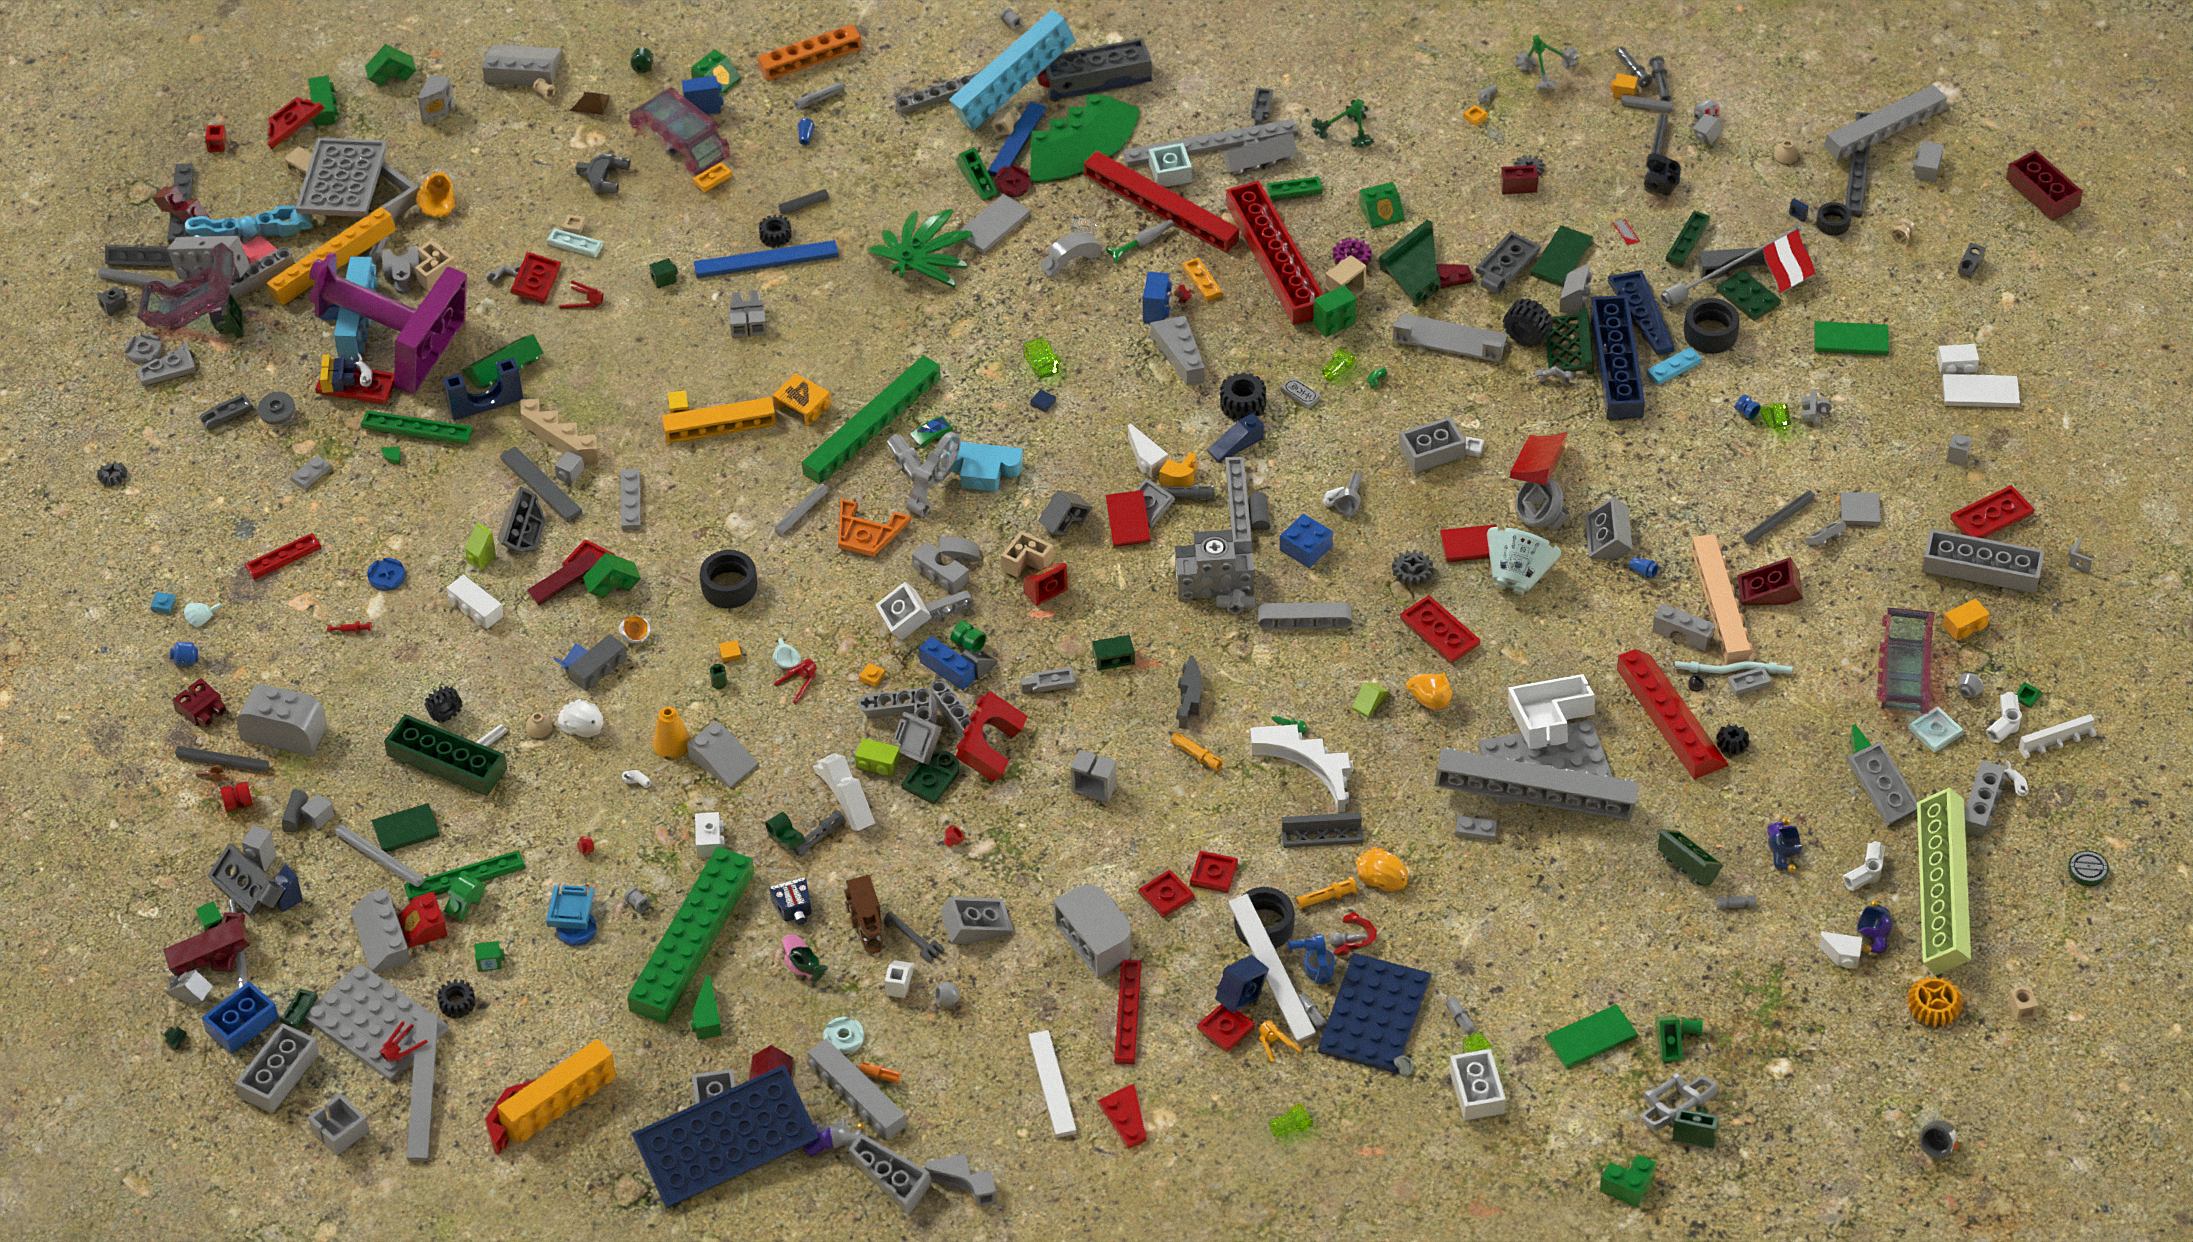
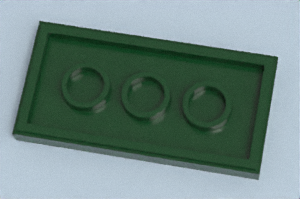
[1531,225,1593,287]

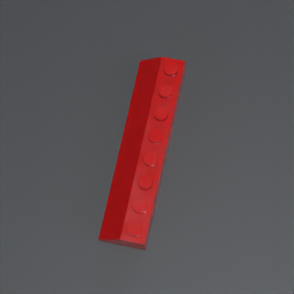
[1617,649,1728,780]

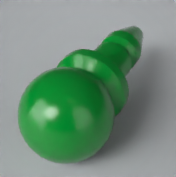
[1271,716,1307,735]

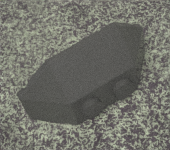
[497,486,545,553]

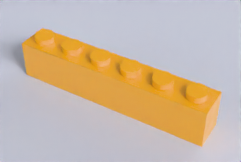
[662,397,776,444]

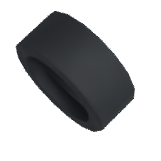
[1816,202,1851,235]

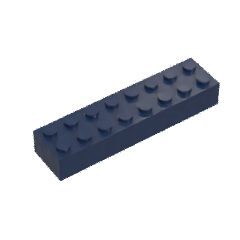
[1590,295,1645,419]

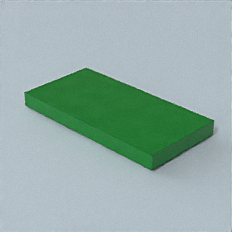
[1814,321,1889,356]
[1545,1004,1638,1069]

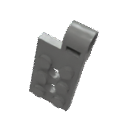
[1476,231,1541,295]
[208,843,284,915]

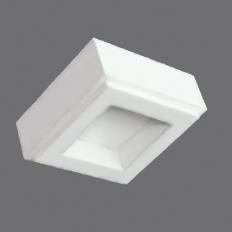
[1465,437,1484,457]

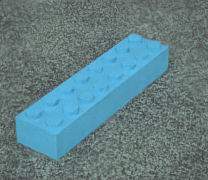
[949,9,1076,131]

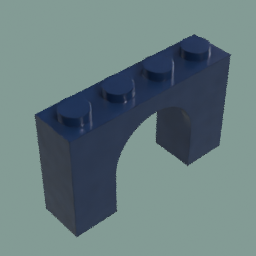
[443,357,523,421]

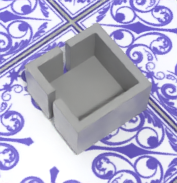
[1071,750,1117,802]
[308,1093,370,1156]

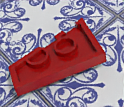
[1098,1083,1147,1150]

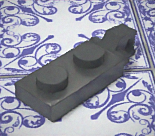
[1251,88,1273,126]

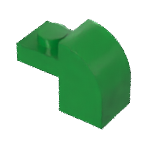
[444,876,487,920]

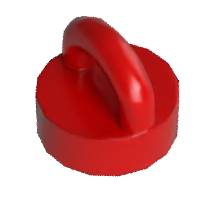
[944,825,964,847]

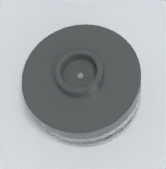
[258,392,297,430]

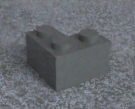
[1038,490,1093,536]

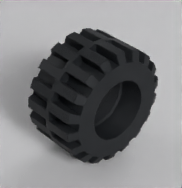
[1502,298,1553,347]
[1220,372,1266,421]

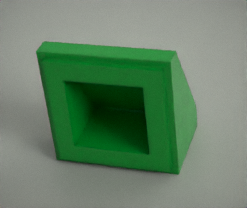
[2016,682,2043,708]

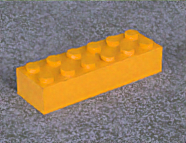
[497,1038,616,1145]

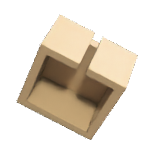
[1325,255,1366,298]

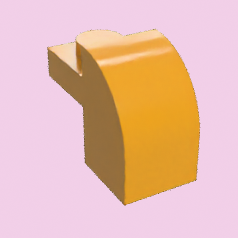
[1159,452,1198,487]

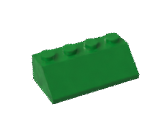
[461,334,544,389]

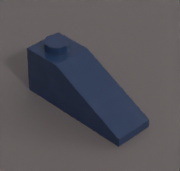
[1207,413,1264,463]

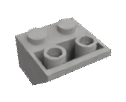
[1559,264,1593,314]

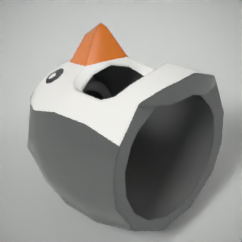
[1920,1120,1960,1159]

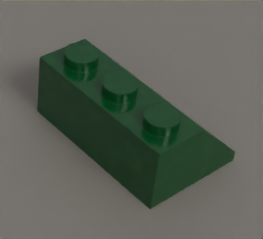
[1658,829,1723,885]

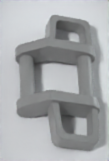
[1640,1073,1718,1131]

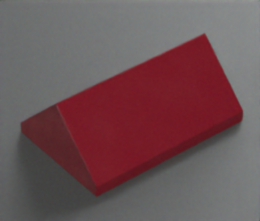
[749,1045,793,1080]

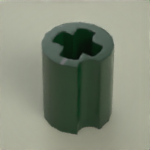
[710,664,727,689]

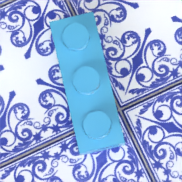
[1647,347,1702,385]

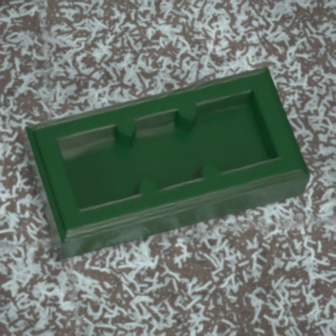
[280,989,318,1029]

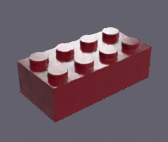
[2006,150,2083,221]

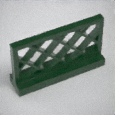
[1546,308,1594,374]

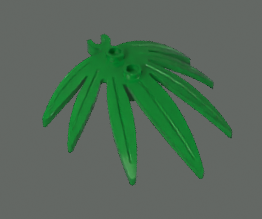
[867,209,973,288]

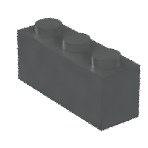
[568,634,627,691]

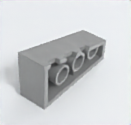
[1150,316,1204,386]
[849,1133,932,1216]

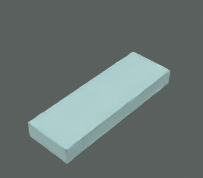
[547,228,603,258]

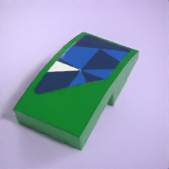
[910,415,954,449]

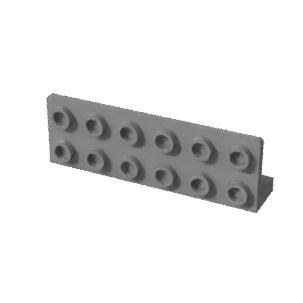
[1393,314,1508,362]

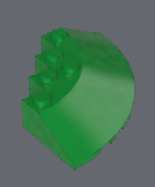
[1030,95,1139,183]

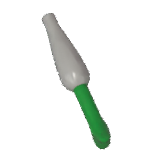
[1106,219,1174,264]

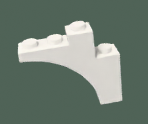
[813,753,875,831]

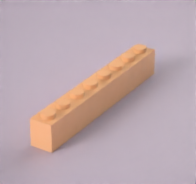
[1691,534,1752,665]

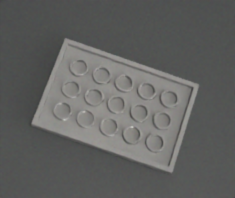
[295,138,388,217]
[1478,720,1612,806]
[304,963,449,1082]

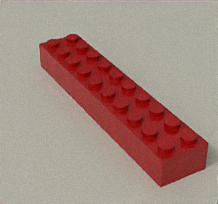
[1226,180,1323,325]

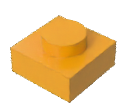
[859,663,886,688]

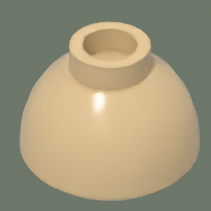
[1774,140,1799,164]
[526,712,553,738]

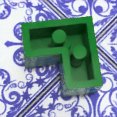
[365,43,416,86]
[583,552,641,598]
[1599,1154,1657,1208]

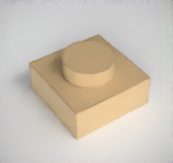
[562,214,585,234]

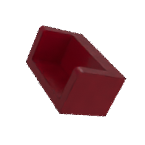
[1500,165,1538,194]

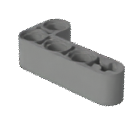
[858,688,937,724]

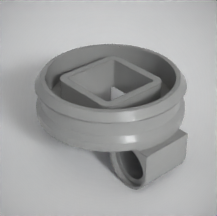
[1516,478,1571,530]

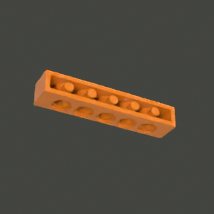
[757,24,862,81]

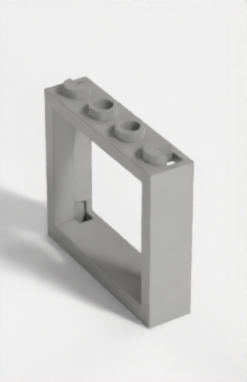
[350,161,420,222]

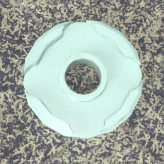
[823,1017,864,1055]

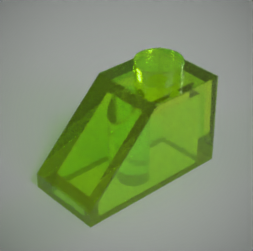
[1760,402,1792,431]

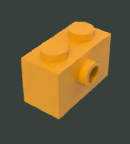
[1942,598,1990,641]

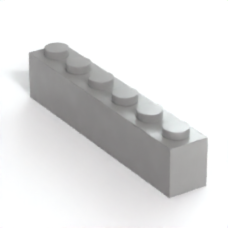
[807,1038,906,1140]

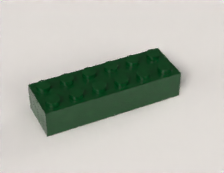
[384,714,508,796]

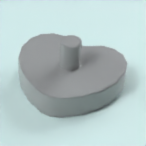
[1394,1055,1414,1077]

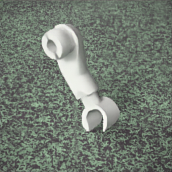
[351,354,373,387]
[1999,760,2029,797]

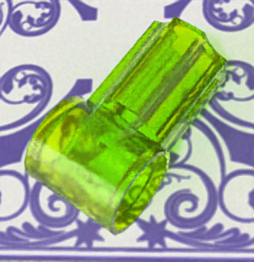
[1322,347,1356,381]
[1268,1103,1313,1138]

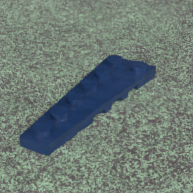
[1608,270,1675,355]

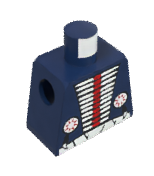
[769,877,811,925]

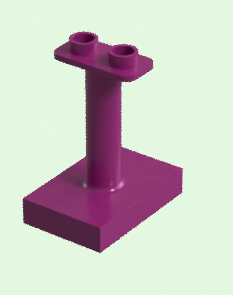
[309,252,467,395]

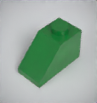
[1655,1015,1683,1062]

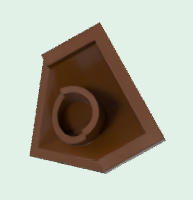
[570,92,610,115]

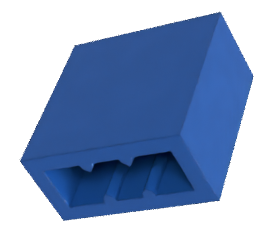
[681,76,724,118]

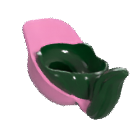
[782,935,828,982]

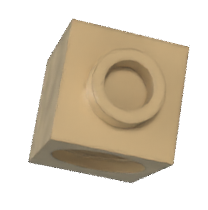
[2008,986,2039,1021]

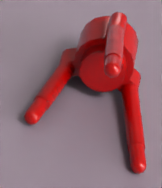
[559,280,604,308]
[774,658,817,703]
[379,1021,428,1063]

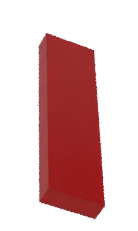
[244,533,322,580]

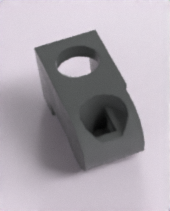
[1958,242,1986,278]

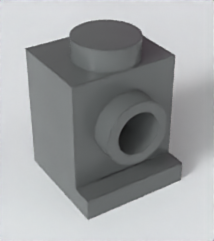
[96,286,127,316]

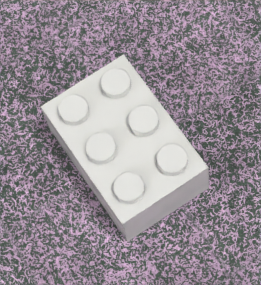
[1449,1049,1506,1121]

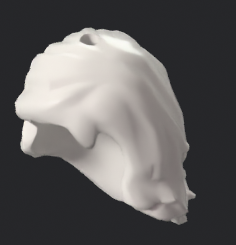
[557,699,604,737]

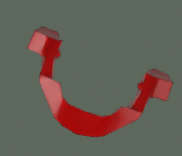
[1333,912,1377,956]

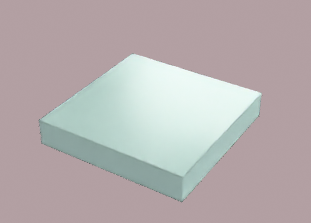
[1908,706,1964,753]

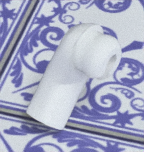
[1323,487,1344,507]
[622,770,652,788]

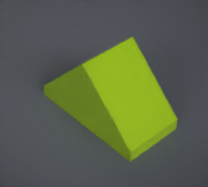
[1352,682,1390,718]

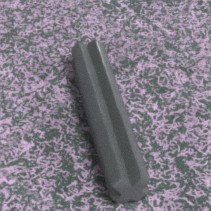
[778,189,829,214]

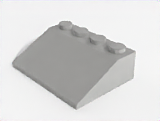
[482,44,562,86]

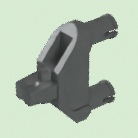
[576,153,631,195]

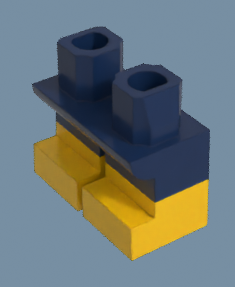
[320,354,356,392]

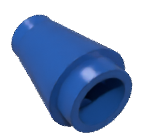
[798,118,815,145]
[1629,557,1659,578]

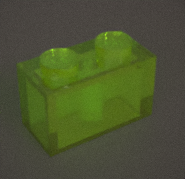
[1023,336,1060,380]

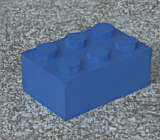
[202,981,279,1055]

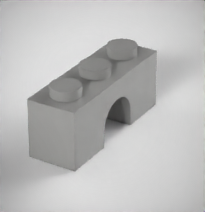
[912,541,970,594]
[1652,604,1715,652]

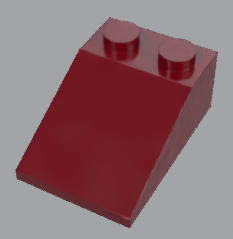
[1737,557,1803,605]

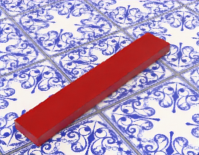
[1114,960,1142,1065]

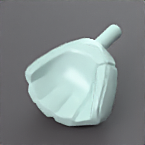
[184,603,222,628]
[772,638,801,669]

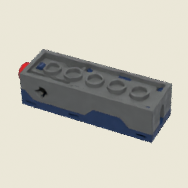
[1036,38,1152,100]

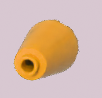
[652,707,691,759]

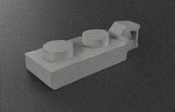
[1021,667,1076,692]

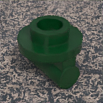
[163,1025,187,1050]

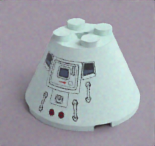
[1487,527,1561,595]

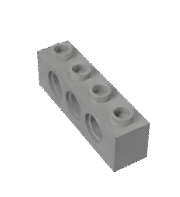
[1965,761,2007,838]

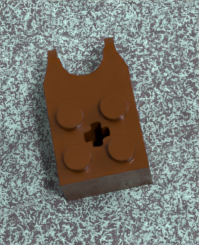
[844,875,883,954]

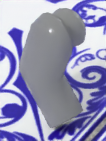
[1478,85,1497,104]

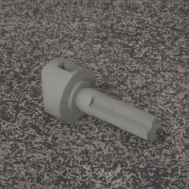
[1333,473,1362,517]

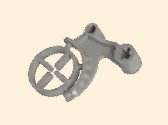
[906,432,961,517]

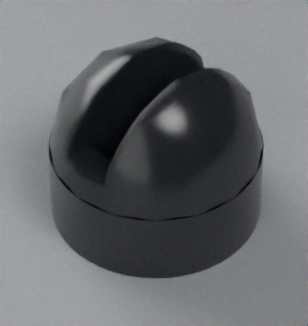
[1688,674,1704,692]

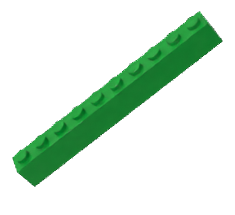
[802,355,941,485]

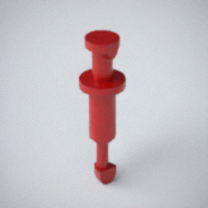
[327,621,372,634]

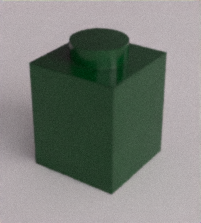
[649,258,678,289]

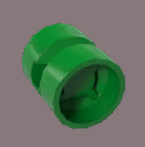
[950,620,987,653]

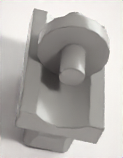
[1801,389,1832,427]

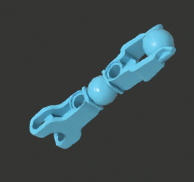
[185,205,313,240]

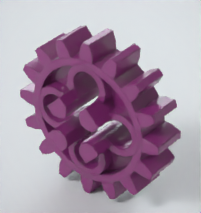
[1333,237,1372,266]

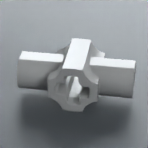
[1217,589,1256,615]

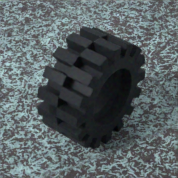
[759,214,792,247]
[424,686,463,722]
[437,979,476,1018]

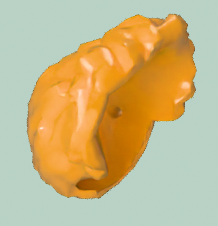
[416,172,455,218]
[1405,673,1453,710]
[1356,847,1408,892]

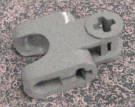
[382,245,420,293]

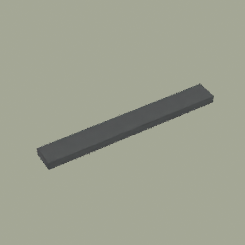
[1845,112,1872,217]

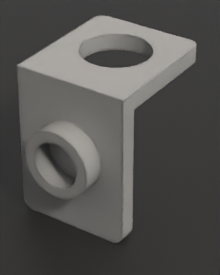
[2068,537,2093,573]

